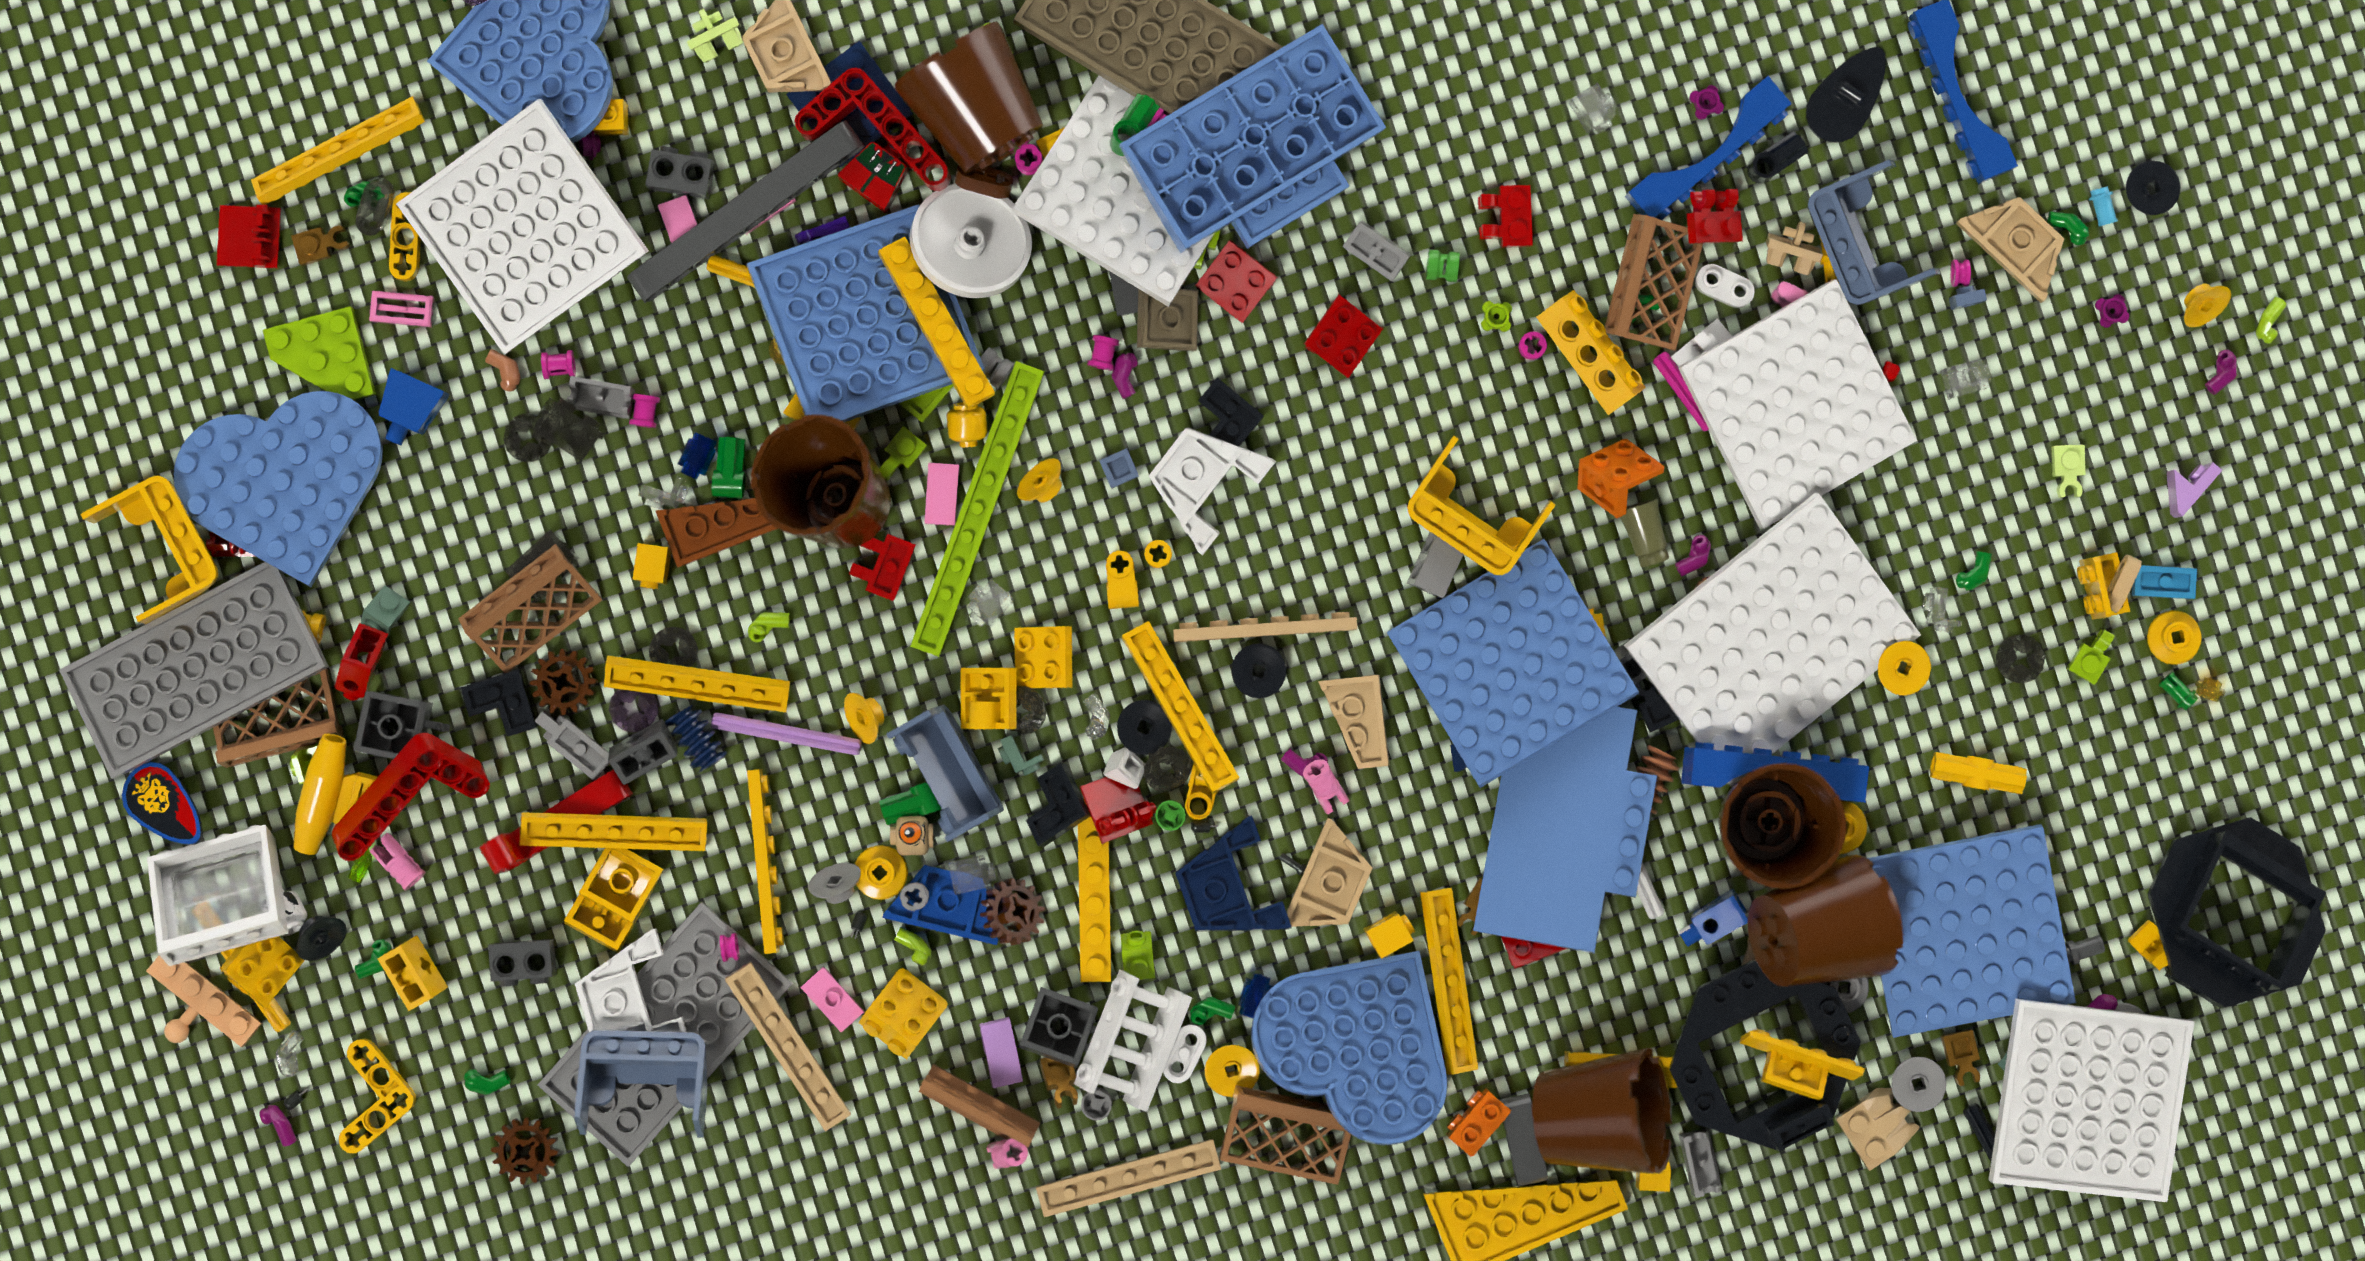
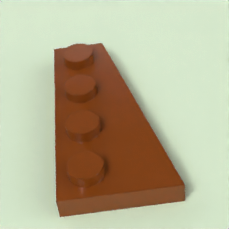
[656,498,778,568]

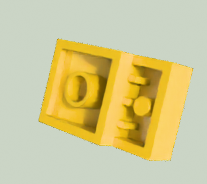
[564,848,663,953]

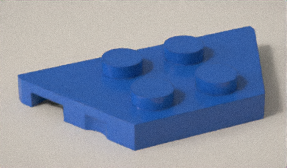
[883,865,998,945]

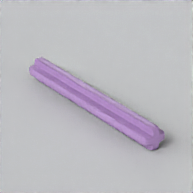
[711,712,861,755]

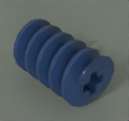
[665,705,727,774]

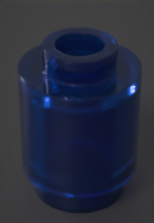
[677,432,717,479]
[1238,973,1274,1018]

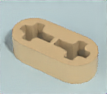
[2107,554,2142,613]

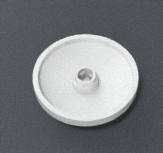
[910,184,1032,298]

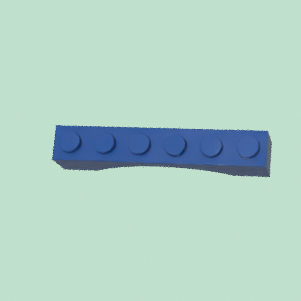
[1908,0,2018,184]
[1625,76,1792,220]
[1681,742,1869,802]

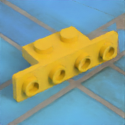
[1740,1029,1865,1100]

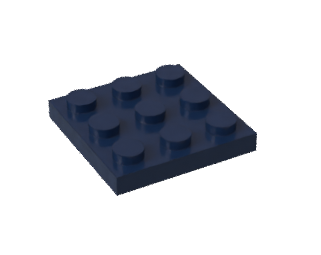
[786,41,914,169]

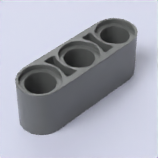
[1500,1093,1548,1187]

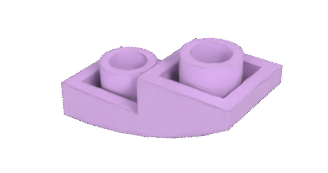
[979,1017,1023,1088]

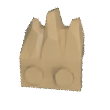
[1835,1088,1920,1171]

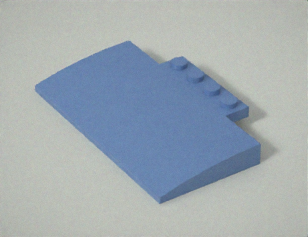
[1119,24,1386,253]
[1473,707,1657,954]

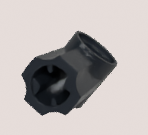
[1747,131,1808,183]

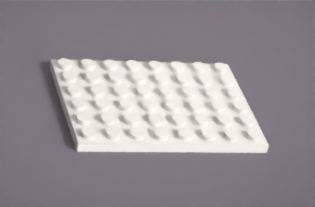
[1624,493,1921,786]

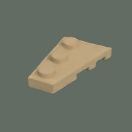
[1318,675,1390,769]

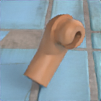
[485,349,521,392]

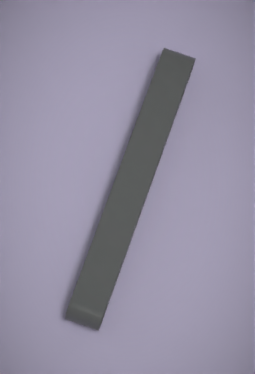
[627,120,864,303]

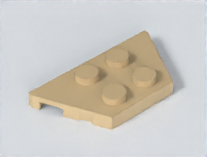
[742,0,831,92]
[1956,197,2064,303]
[1287,817,1372,927]

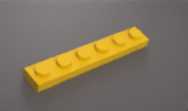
[251,96,425,205]
[878,237,995,410]
[1122,621,1239,794]
[604,656,790,712]
[747,769,784,954]
[1078,800,1111,982]
[519,812,707,851]
[1420,888,1478,1075]

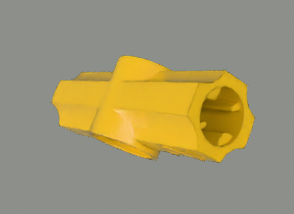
[1930,752,2027,794]

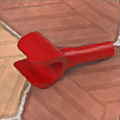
[1882,361,1900,382]

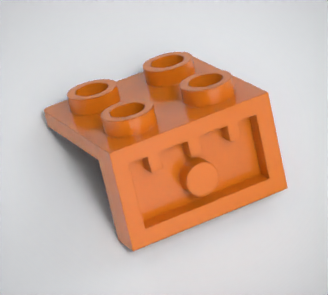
[1577,439,1664,518]

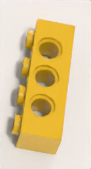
[1536,290,1646,415]

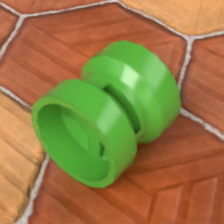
[1426,249,1460,282]
[1155,800,1186,831]

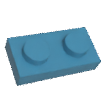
[2132,565,2197,599]

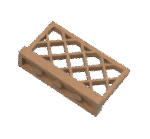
[1605,214,1703,351]
[458,544,602,673]
[213,668,344,768]
[918,1064,1041,1147]
[1219,1085,1351,1185]

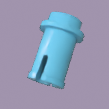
[2089,186,2118,227]

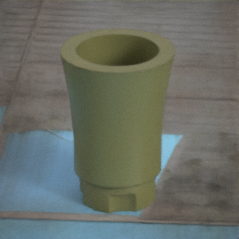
[1620,498,1669,567]

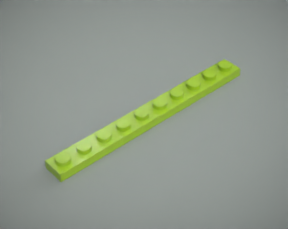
[910,361,1045,657]

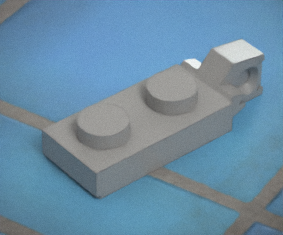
[535,711,609,781]

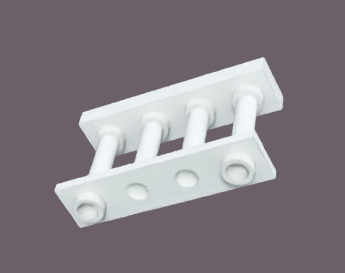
[1074,969,1192,1112]

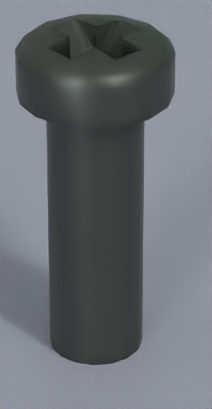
[1279,853,1306,875]

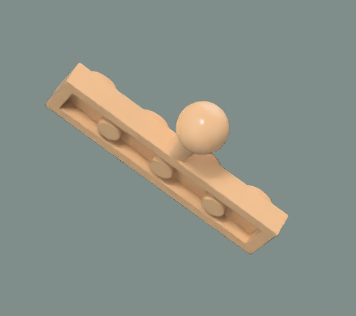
[146,955,263,1047]

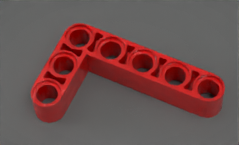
[795,68,951,191]
[332,733,490,861]
[479,769,633,875]

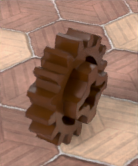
[530,649,598,715]
[980,878,1045,945]
[491,1117,560,1185]

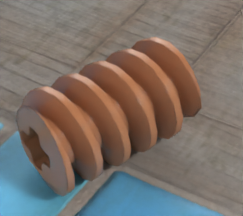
[1636,745,1680,814]

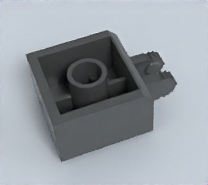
[353,691,450,759]
[1020,987,1098,1068]

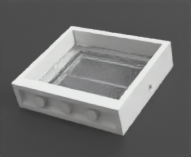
[147,825,288,966]

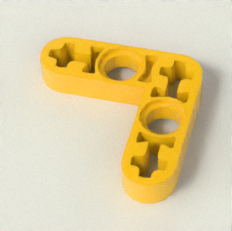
[389,192,421,282]
[339,1039,416,1154]

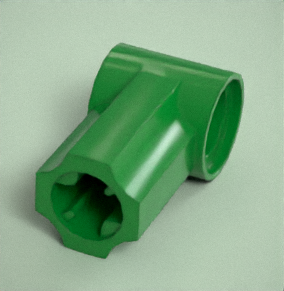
[1110,94,1160,156]
[711,437,746,499]
[879,782,942,825]

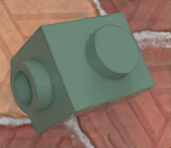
[361,585,410,638]
[998,735,1044,776]

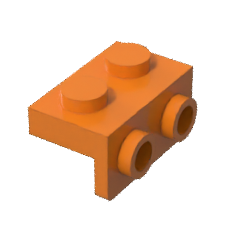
[1446,1088,1511,1157]

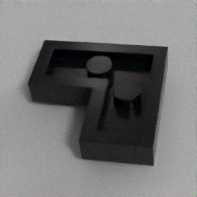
[1198,377,1264,447]
[460,669,538,737]
[1026,763,1091,847]

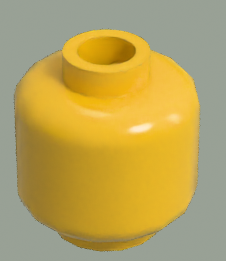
[946,402,987,447]

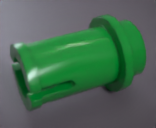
[2158,671,2198,711]

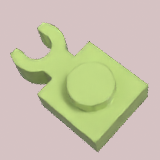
[2051,445,2086,498]

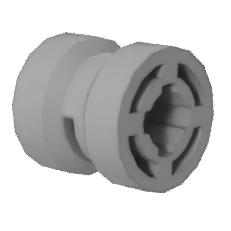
[981,347,1014,389]
[1081,1087,1112,1121]

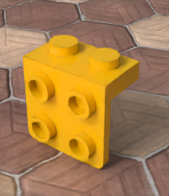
[2077,552,2130,620]
[858,968,948,1060]

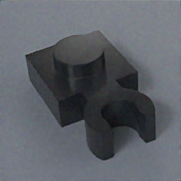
[1635,678,1678,733]

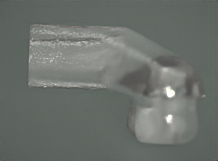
[1083,693,1110,740]
[276,1030,304,1077]

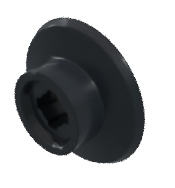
[2126,161,2181,215]
[1231,644,1286,698]
[1117,700,1172,755]
[296,916,347,961]

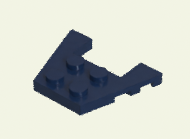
[1175,815,1292,932]

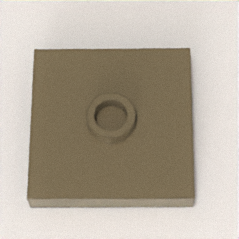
[1137,289,1198,352]

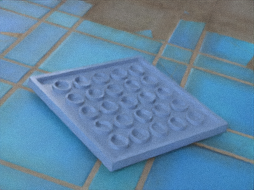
[747,204,985,422]
[1387,539,1639,788]
[1867,824,2076,1038]

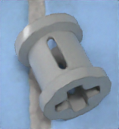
[900,882,929,911]

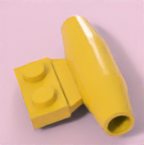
[293,734,378,855]

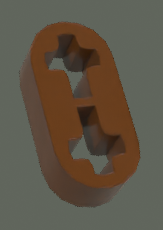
[955,165,1013,199]

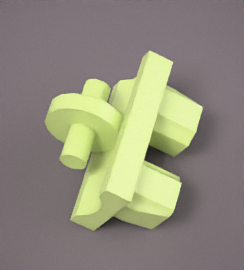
[686,8,743,63]

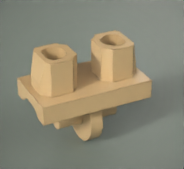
[1766,221,1823,275]

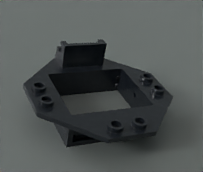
[2147,817,2326,1008]
[1669,960,1861,1152]

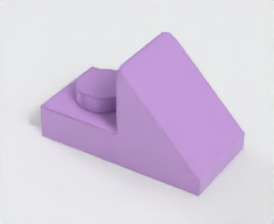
[2167,462,2222,518]

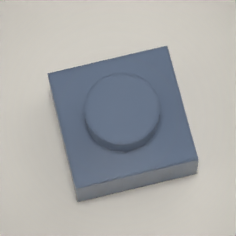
[1949,285,1987,310]
[1099,448,1139,489]

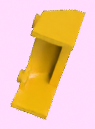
[1408,435,1556,575]
[80,476,218,624]

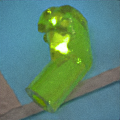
[347,848,372,883]

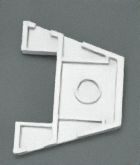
[1149,428,1276,555]
[575,928,687,1032]

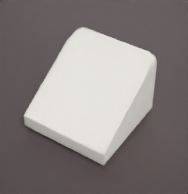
[1103,747,1147,789]

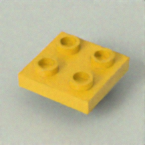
[1014,626,1072,689]
[961,668,1016,729]
[219,936,305,1008]

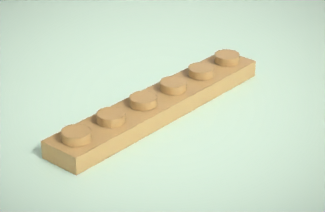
[1173,612,1357,642]
[725,961,851,1132]
[1036,1139,1221,1217]

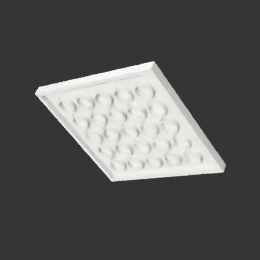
[1012,76,1216,307]
[396,99,649,354]
[1678,279,1917,529]
[1989,999,2195,1202]

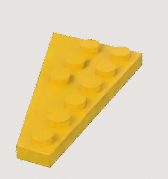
[1423,1179,1628,1261]

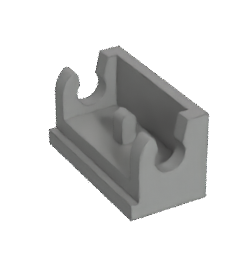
[1342,220,1411,281]
[567,376,635,419]
[1407,532,1463,598]
[1678,1128,1722,1198]

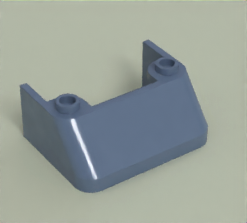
[1808,159,1941,305]
[886,705,1004,842]
[574,1030,707,1138]

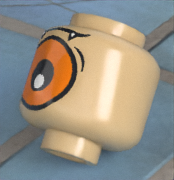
[890,816,934,855]

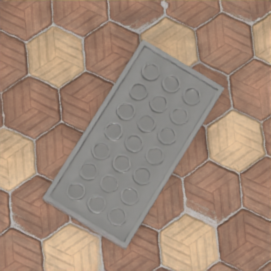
[59,562,329,779]
[538,902,793,1167]

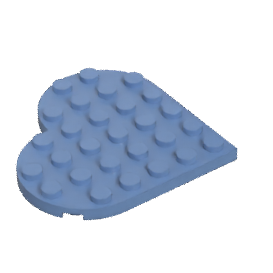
[427,0,613,143]
[174,391,383,587]
[1251,951,1447,1145]

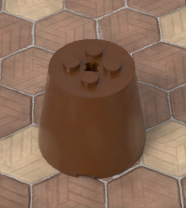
[894,21,1043,174]
[751,414,891,549]
[1718,763,1846,889]
[1748,855,1903,987]
[1531,1048,1672,1174]

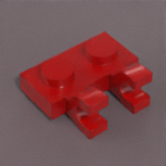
[1478,185,1533,248]
[1687,189,1743,244]
[849,534,916,601]

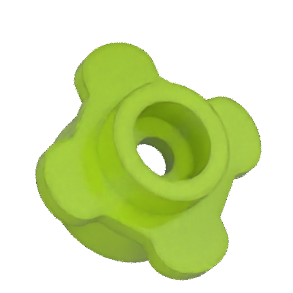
[1481,301,1512,332]

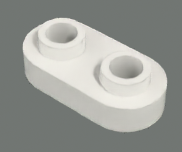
[1695,264,1755,308]
[1163,1024,1206,1083]

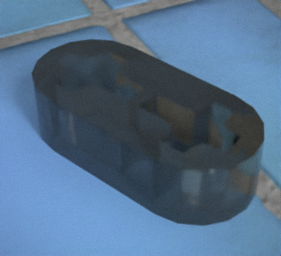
[355,178,395,236]

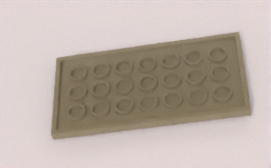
[1013,0,1282,116]

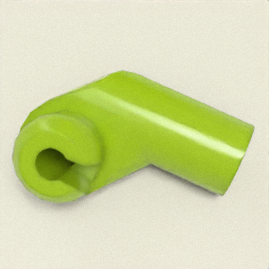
[2255,297,2287,344]
[748,612,790,643]
[894,927,932,966]

